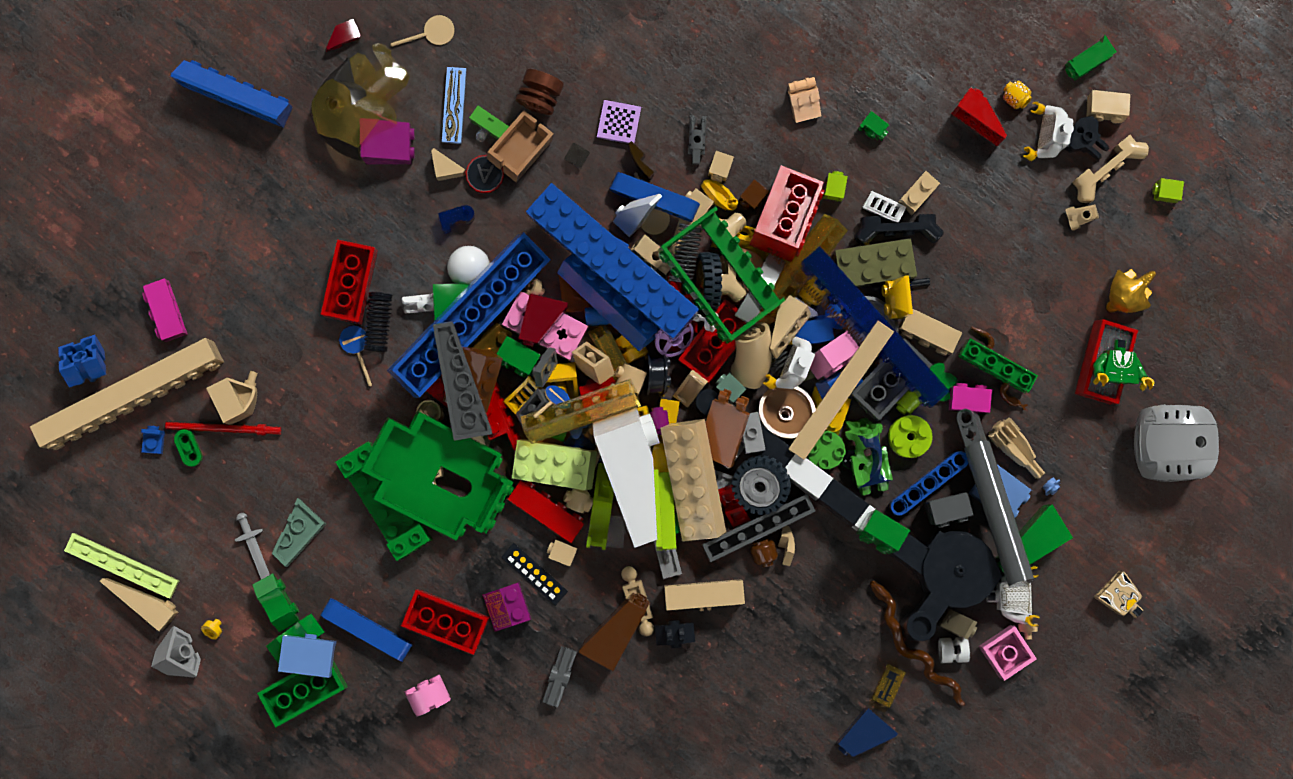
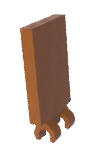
[706,389,750,468]

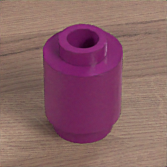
[648,407,669,435]

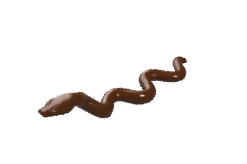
[870,581,965,706]

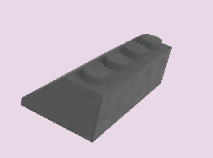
[851,338,932,422]

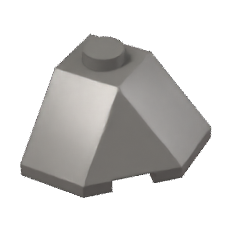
[151,626,201,677]

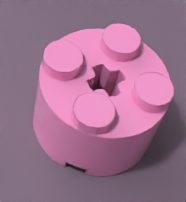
[404,674,451,717]

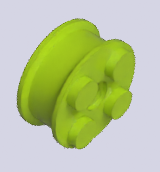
[888,415,932,458]

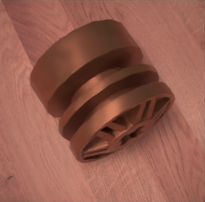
[515,69,564,115]

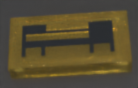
[872,664,906,708]

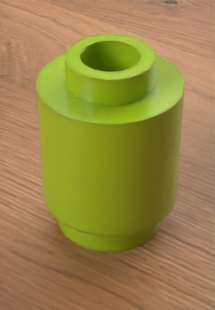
[896,387,924,415]

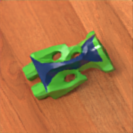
[845,418,893,495]

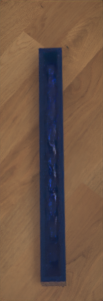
[800,246,950,408]

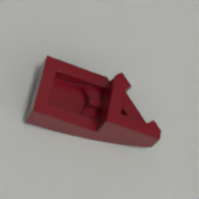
[325,19,361,52]

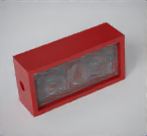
[1075,319,1138,405]

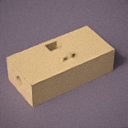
[664,579,745,611]

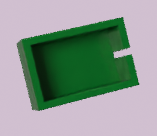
[856,509,910,555]

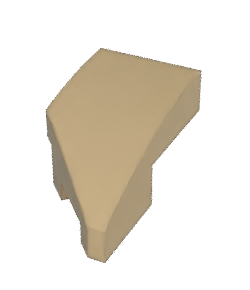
[778,526,795,566]

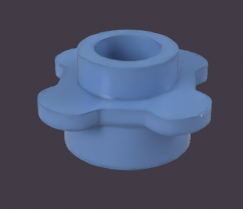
[1043,477,1060,496]

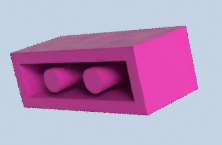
[142,278,188,342]

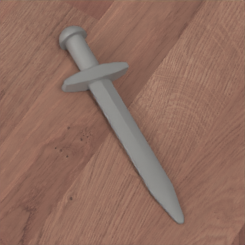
[235,513,270,579]

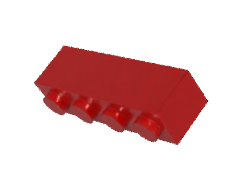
[508,480,585,543]

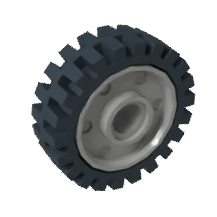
[732,455,791,515]

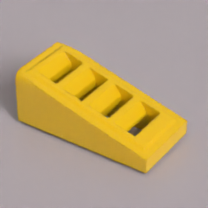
[503,376,541,416]

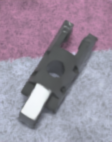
[688,115,707,165]

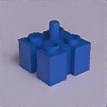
[58,334,106,387]

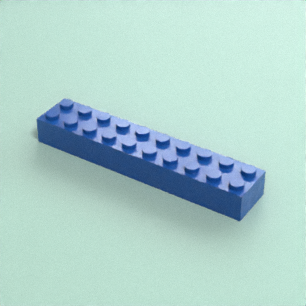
[526,183,699,341]
[387,232,550,398]

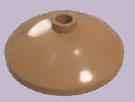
[758,386,816,439]

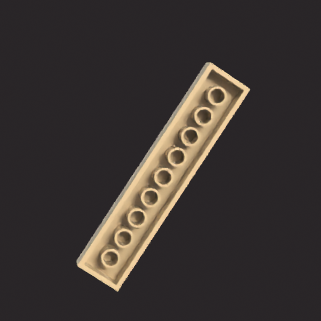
[30,338,224,450]

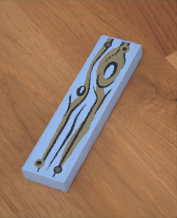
[442,67,466,144]

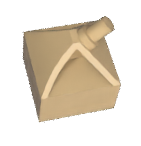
[206,371,258,425]

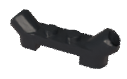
[855,214,944,246]

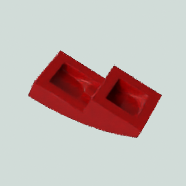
[718,484,751,527]

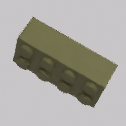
[833,239,917,291]

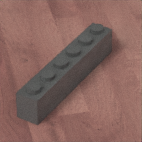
[701,494,815,562]

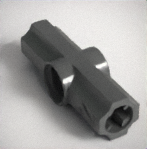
[543,646,577,707]

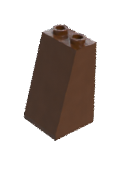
[579,593,650,671]

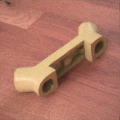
[1072,135,1149,203]
[720,213,747,302]

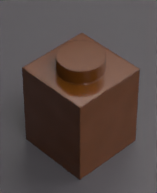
[739,179,769,212]

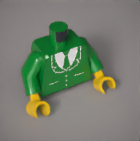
[1093,340,1154,391]

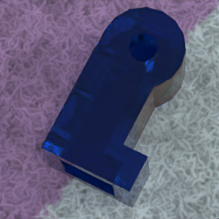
[438,205,475,234]

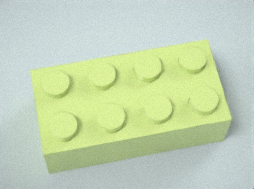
[512,439,597,490]

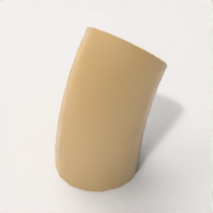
[731,322,773,389]

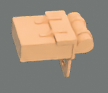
[788,77,821,123]

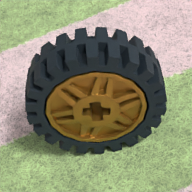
[695,252,722,309]

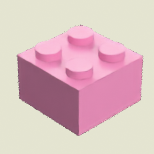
[810,331,859,380]
[979,625,1036,681]

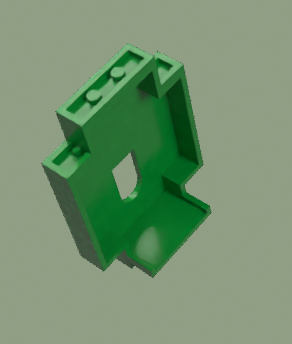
[360,410,514,541]

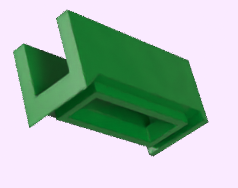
[1065,35,1117,81]

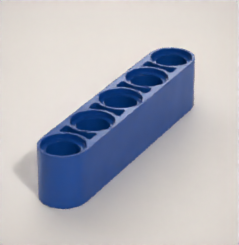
[609,172,700,222]
[888,451,968,516]
[321,598,412,662]

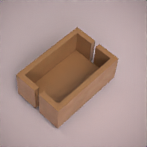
[487,110,554,183]

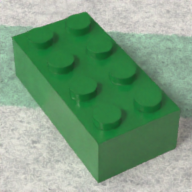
[257,660,348,728]

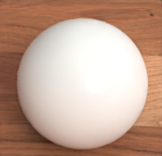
[447,246,490,285]

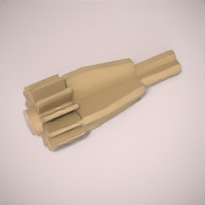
[988,418,1045,479]

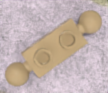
[621,566,654,637]

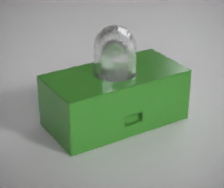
[469,106,509,142]

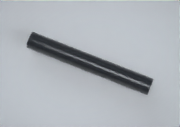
[872,278,930,292]

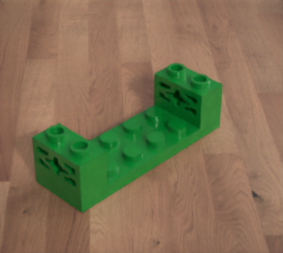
[335,441,433,561]

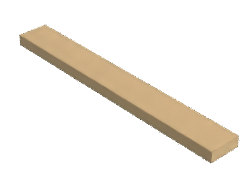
[788,321,894,460]

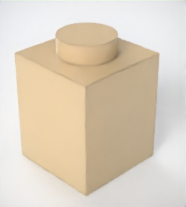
[708,151,734,183]
[547,540,578,566]

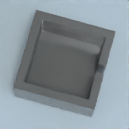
[924,492,973,528]

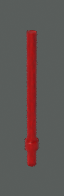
[165,422,282,436]

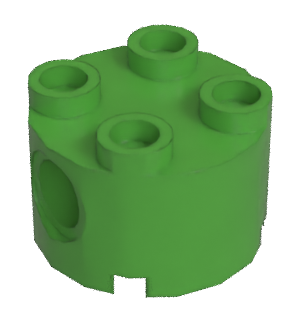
[806,431,846,470]

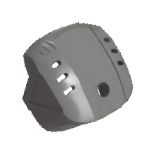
[1134,404,1219,482]

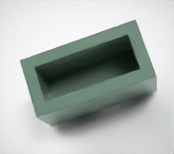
[715,373,746,404]

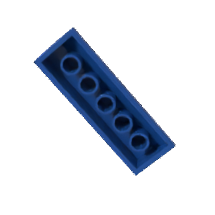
[170,60,293,128]
[557,254,660,352]

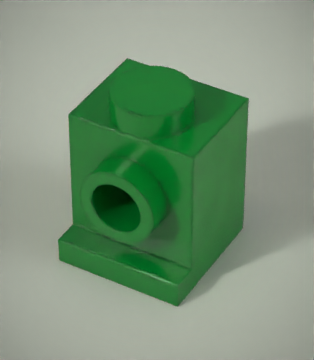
[858,111,889,141]

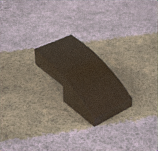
[629,141,654,181]

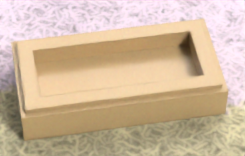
[673,370,708,407]

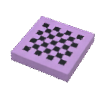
[597,100,641,144]

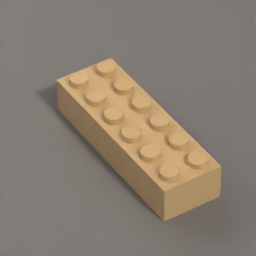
[661,419,726,541]

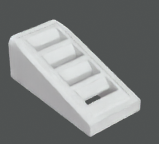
[863,191,906,223]

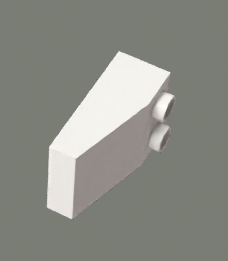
[593,407,660,548]

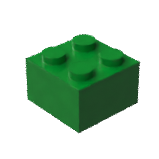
[497,336,541,379]

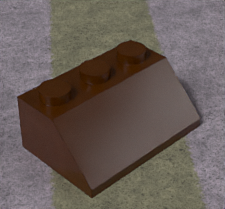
[443,347,503,413]

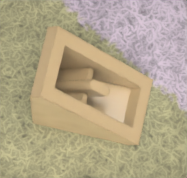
[431,148,466,181]

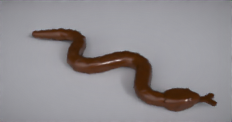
[971,326,1028,410]

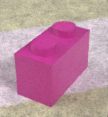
[949,383,992,414]

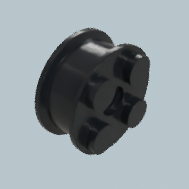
[643,354,671,397]

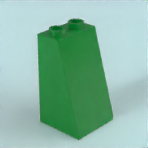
[996,504,1073,573]

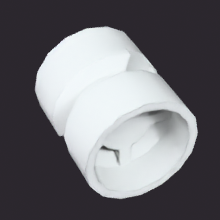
[938,637,970,663]

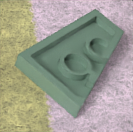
[272,498,326,567]

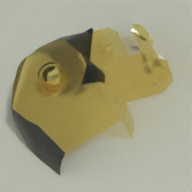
[311,43,410,162]

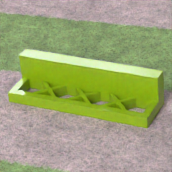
[654,469,676,551]

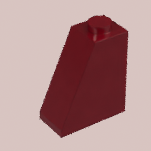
[518,293,568,347]

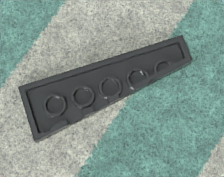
[433,321,492,441]

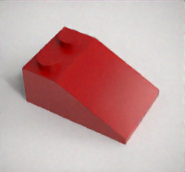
[951,87,1007,146]

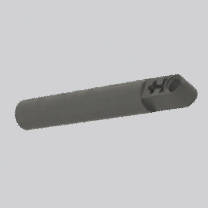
[957,409,1035,588]

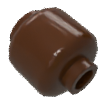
[750,537,778,567]

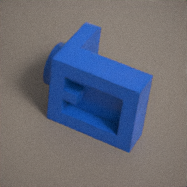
[141,426,165,454]

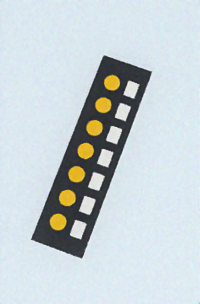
[501,543,568,606]

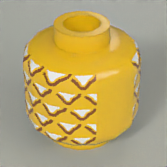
[1003,81,1032,109]

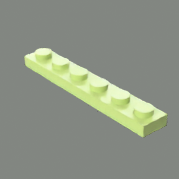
[64,533,179,599]

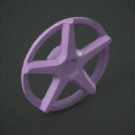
[655,323,694,357]

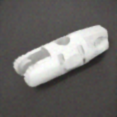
[401,294,434,314]

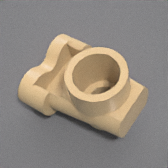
[1066,205,1099,231]

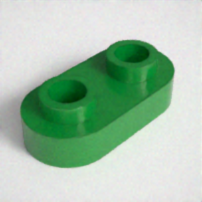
[174,429,203,467]

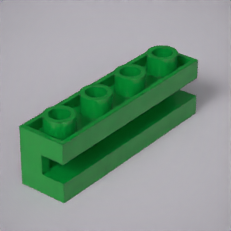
[957,338,1038,394]

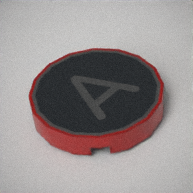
[466,155,504,194]

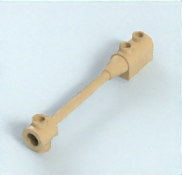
[563,363,647,513]

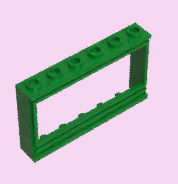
[657,206,786,344]

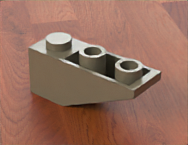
[937,608,977,640]

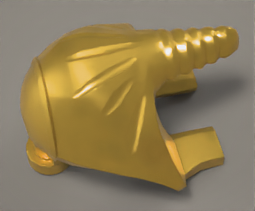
[1106,269,1156,313]

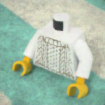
[1023,102,1074,161]
[763,336,815,389]
[986,566,1040,627]

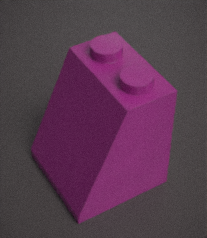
[361,119,415,164]

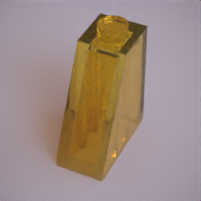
[587,325,627,380]

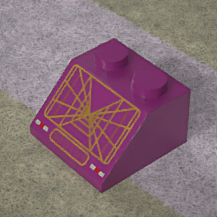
[483,582,532,631]

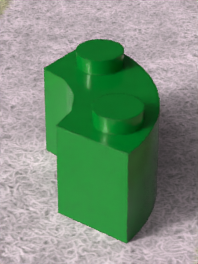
[252,573,300,632]
[266,614,324,664]

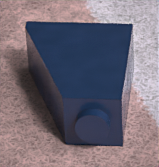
[836,707,898,757]

